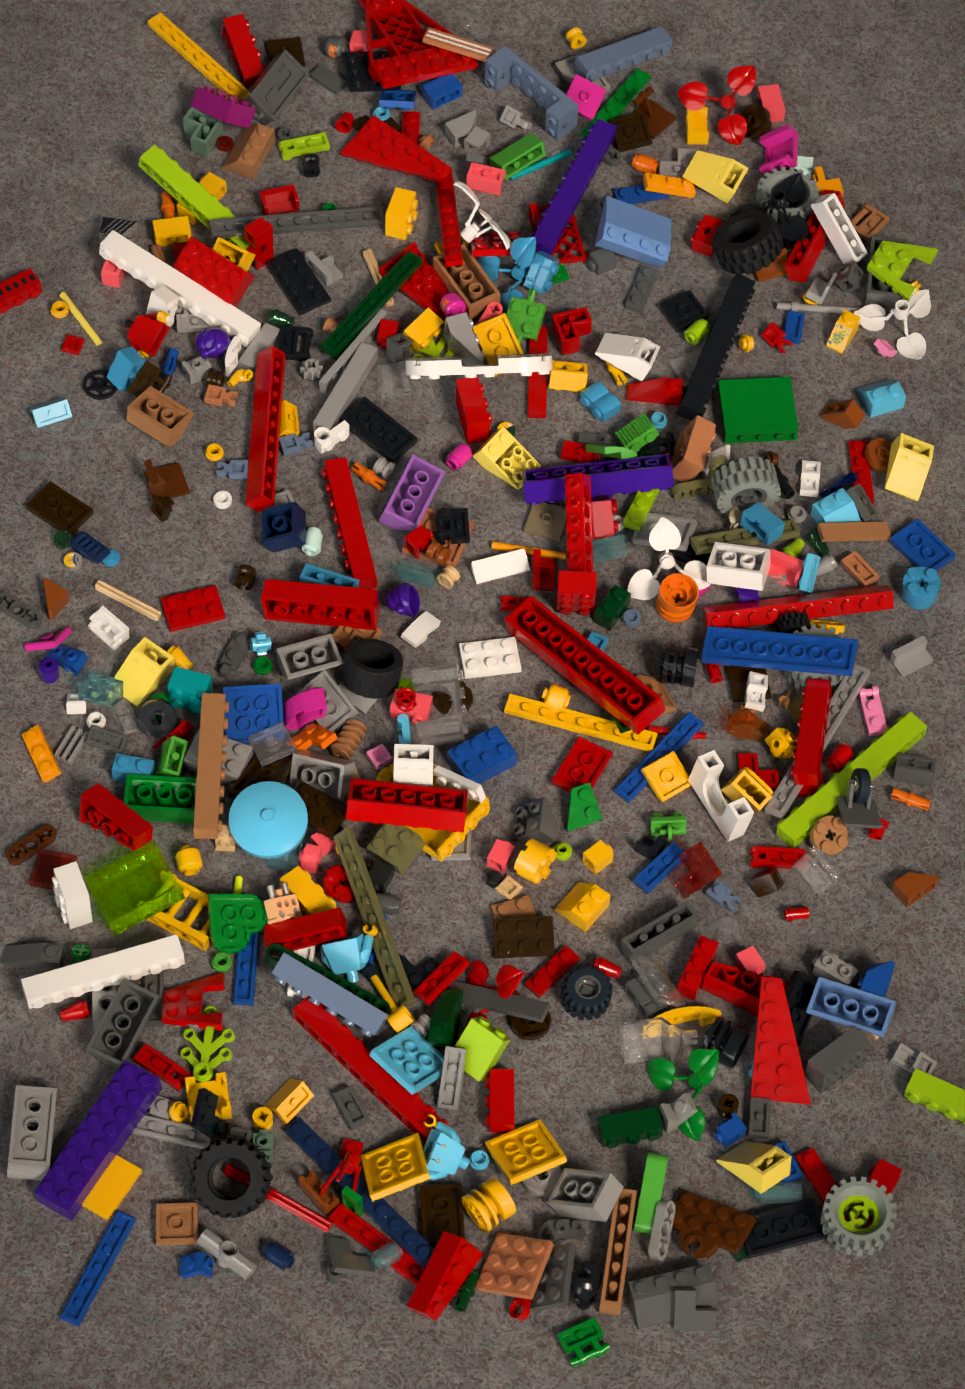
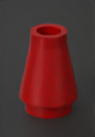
[592,956,622,979]
[60,1000,91,1022]

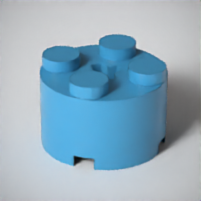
[900,567,941,610]

